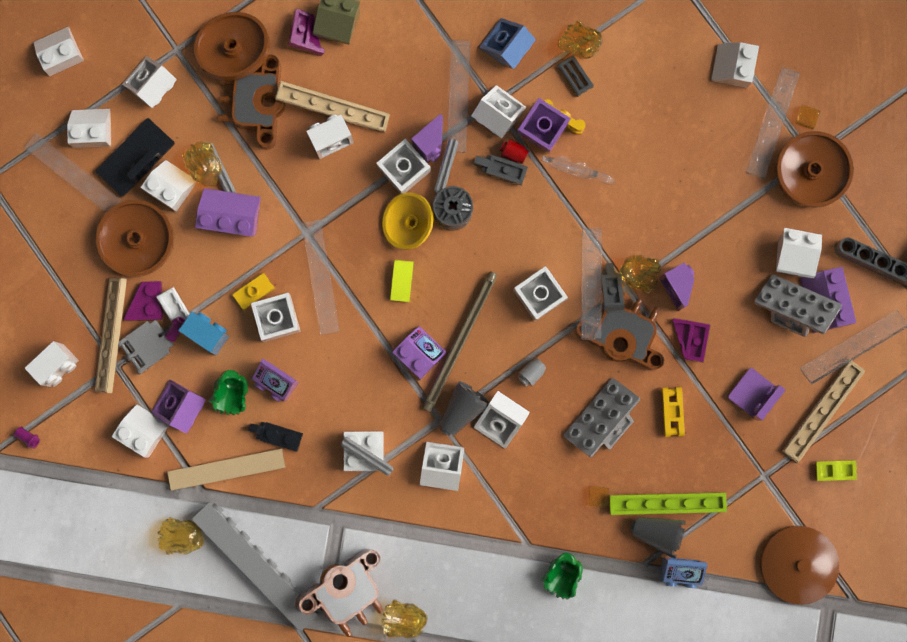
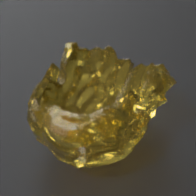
[558,21,603,59]
[182,141,222,187]
[620,255,661,294]
[158,517,204,555]
[381,600,427,638]

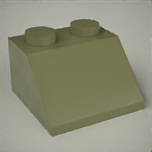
[313,0,360,45]

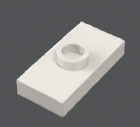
[157,287,190,324]

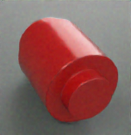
[499,139,529,164]

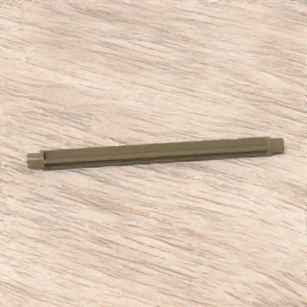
[423,271,497,412]

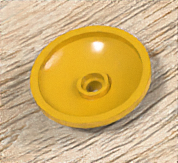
[382,192,433,250]

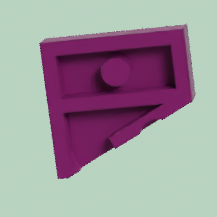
[288,9,325,56]
[124,281,163,321]
[673,318,710,363]

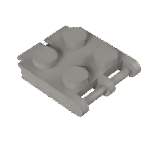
[118,320,174,375]

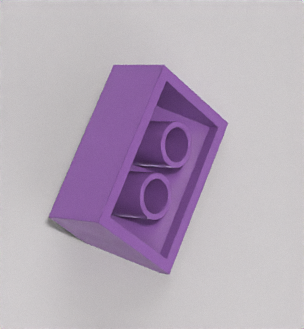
[195,188,261,236]
[800,267,856,333]

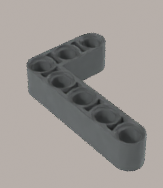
[834,237,907,287]

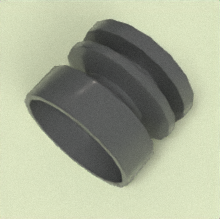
[433,186,473,231]

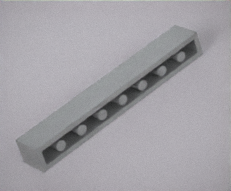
[192,502,319,632]

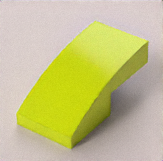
[390,260,414,302]
[816,460,857,481]

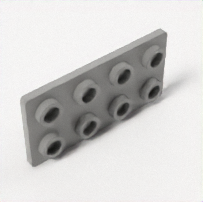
[755,275,842,337]
[564,378,640,457]

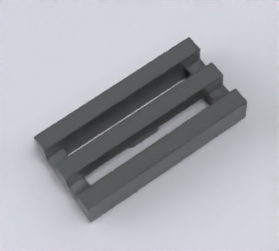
[557,55,594,97]

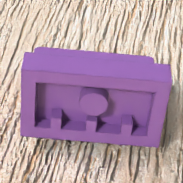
[728,368,785,421]

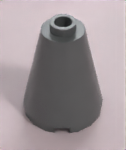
[439,381,489,436]
[630,517,686,559]

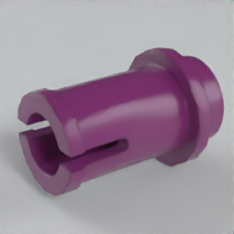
[165,316,185,342]
[14,426,40,449]

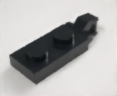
[248,422,303,452]

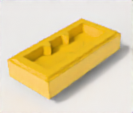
[232,273,275,310]

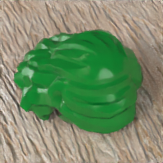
[209,370,248,416]
[541,553,583,600]

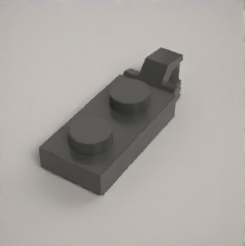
[474,155,528,186]
[601,263,624,311]

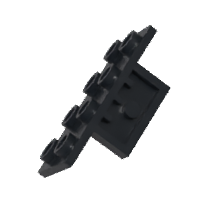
[96,118,175,197]

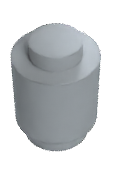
[518,358,546,387]

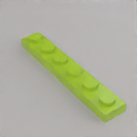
[609,493,727,515]

